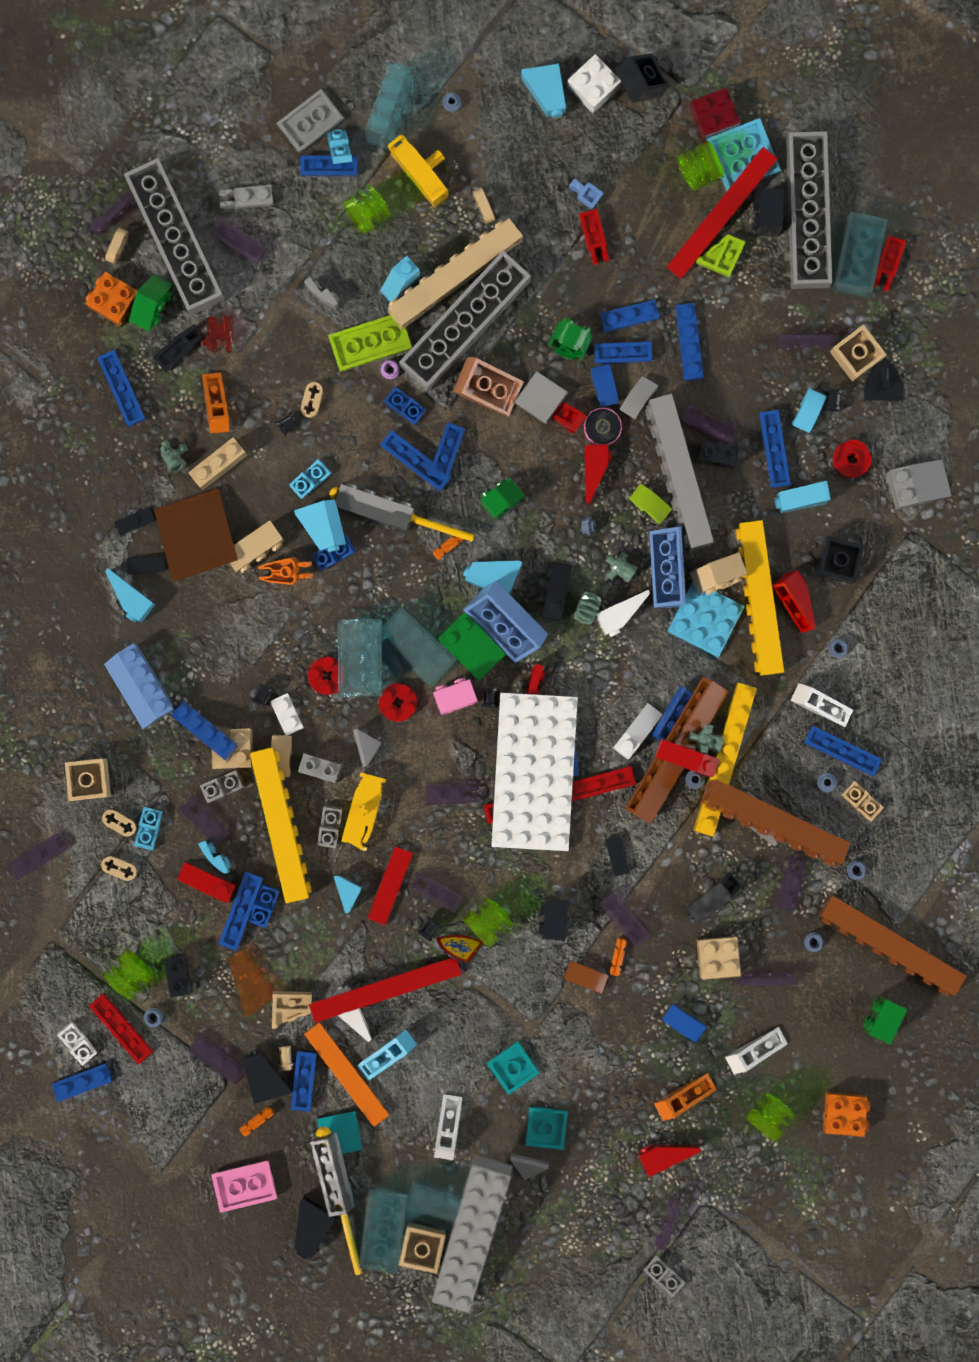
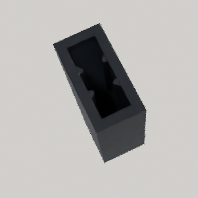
[686,872,741,924]
[242,1050,293,1104]
[294,1195,337,1259]

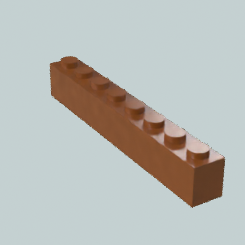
[625,677,729,824]
[701,779,850,867]
[819,895,967,997]

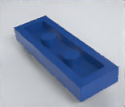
[300,156,358,177]
[600,300,660,333]
[594,342,652,364]
[429,422,465,481]
[652,686,693,741]
[291,1051,317,1112]
[51,1063,113,1102]

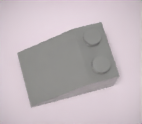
[886,459,952,510]

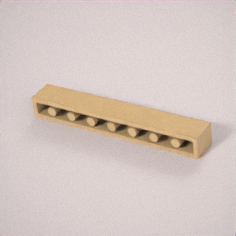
[388,219,523,330]

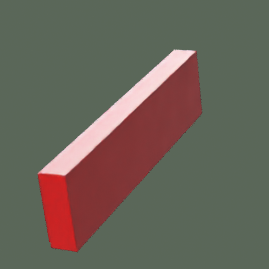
[367,846,413,925]
[89,993,154,1065]

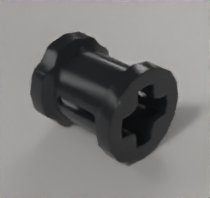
[824,389,844,412]
[276,411,301,436]
[251,684,275,708]
[481,688,499,708]
[418,916,442,942]

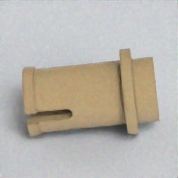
[278,1046,294,1071]

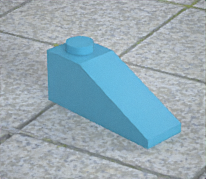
[105,568,155,623]
[357,1029,417,1081]

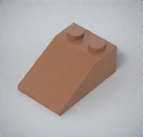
[453,357,524,417]

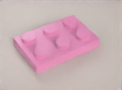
[211,1160,278,1213]

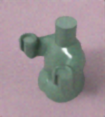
[160,441,188,473]
[605,552,638,583]
[689,724,723,754]

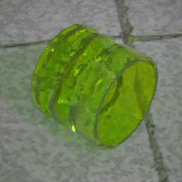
[677,141,724,192]
[342,183,391,236]
[462,896,514,948]
[103,949,155,1001]
[744,1091,797,1143]

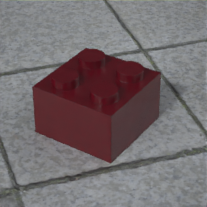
[689,88,740,142]

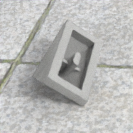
[353,729,381,767]
[510,1153,549,1180]

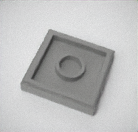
[515,371,568,424]

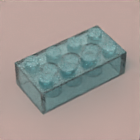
[365,61,415,150]
[831,211,888,298]

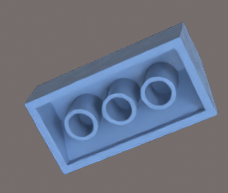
[649,527,686,608]
[463,580,548,663]
[104,643,175,730]

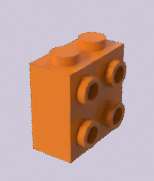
[86,272,137,327]
[823,1092,870,1137]

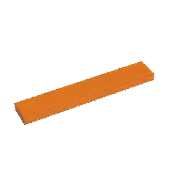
[304,1022,390,1127]

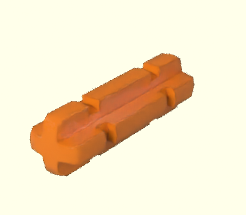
[433,536,465,560]
[610,938,627,976]
[239,1106,274,1137]

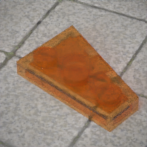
[228,948,275,1018]

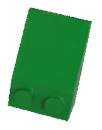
[438,612,506,681]

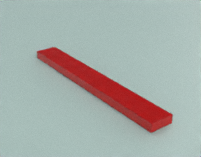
[666,147,777,279]
[483,766,637,824]
[308,958,462,1023]

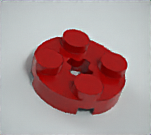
[832,440,872,479]
[308,657,346,695]
[379,683,417,722]

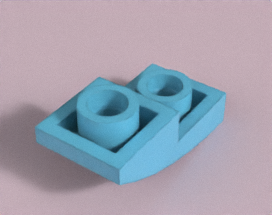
[327,129,352,164]
[792,388,826,433]
[289,459,332,499]
[134,807,163,851]
[198,840,231,874]

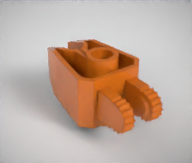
[258,557,313,585]

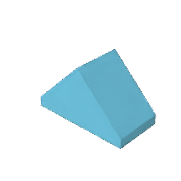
[334,875,363,914]

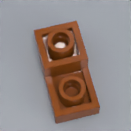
[563,961,608,994]

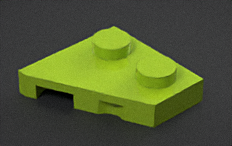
[696,234,745,278]

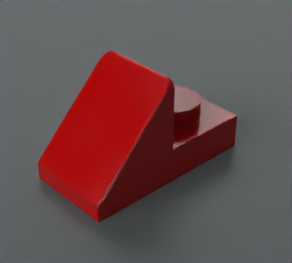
[551,401,587,434]

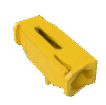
[388,134,449,207]
[341,772,387,851]

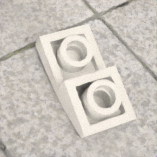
[57,1021,97,1066]

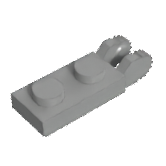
[219,185,274,209]

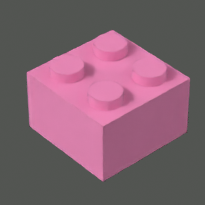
[433,677,478,716]

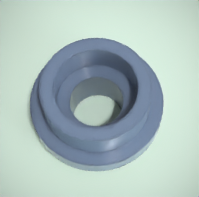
[442,93,461,112]
[581,516,595,536]
[829,639,848,658]
[685,770,705,789]
[817,773,837,792]
[847,861,866,880]
[804,933,824,952]
[144,1008,163,1027]

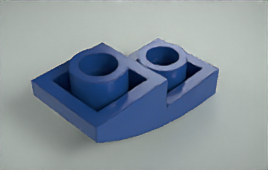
[590,364,619,407]
[383,386,426,425]
[311,536,356,572]
[248,883,281,928]
[662,1004,707,1043]

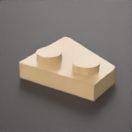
[272,991,312,1029]

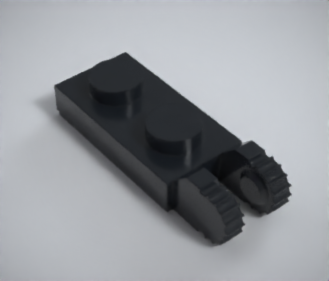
[153,325,205,372]

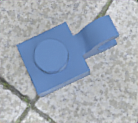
[569,179,604,210]

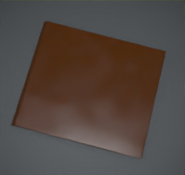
[154,488,238,581]

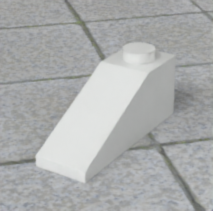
[596,590,650,637]
[790,683,853,727]
[613,703,663,760]
[331,985,372,1042]
[725,1027,788,1074]
[434,1094,463,1160]

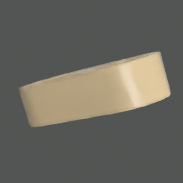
[472,188,495,224]
[105,227,129,264]
[301,382,323,419]
[102,810,137,836]
[101,856,138,881]

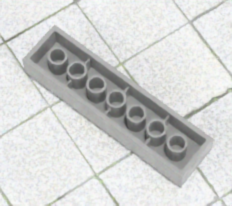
[786,132,832,289]
[124,158,225,315]
[399,251,531,392]
[645,394,714,552]
[432,1155,513,1313]

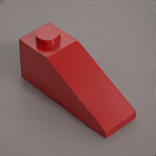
[584,445,612,505]
[772,570,816,633]
[655,739,720,777]
[177,862,238,903]
[637,1144,701,1177]

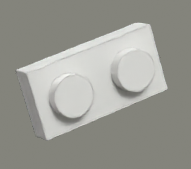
[270,693,304,736]

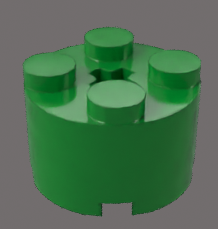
[548,318,592,361]

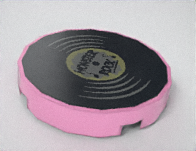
[584,408,622,445]

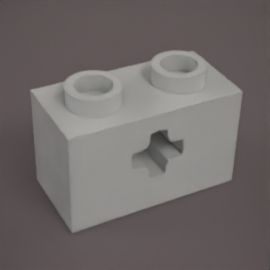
[298,754,342,783]

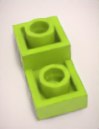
[629,484,672,524]

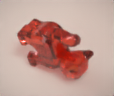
[202,316,234,353]

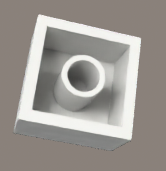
[567,54,621,114]

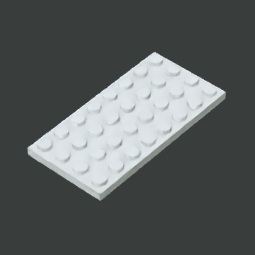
[491,693,578,851]

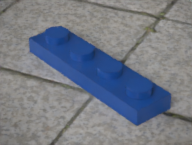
[675,303,704,381]
[97,350,146,427]
[759,410,791,489]
[380,430,452,492]
[171,701,238,761]
[804,726,882,777]
[218,871,264,951]

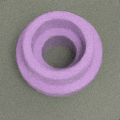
[381,360,400,379]

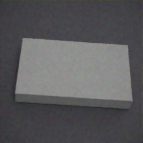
[276,89,345,154]

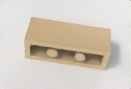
[188,437,248,490]
[230,520,284,574]

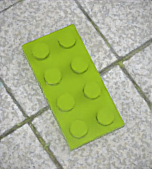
[328,315,412,372]

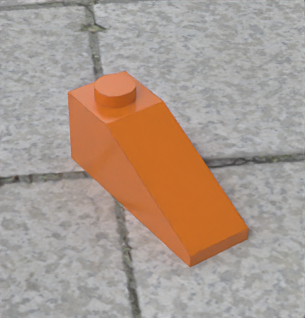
[202,372,229,434]
[654,1073,717,1121]

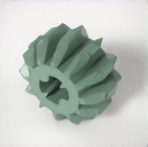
[574,592,601,625]

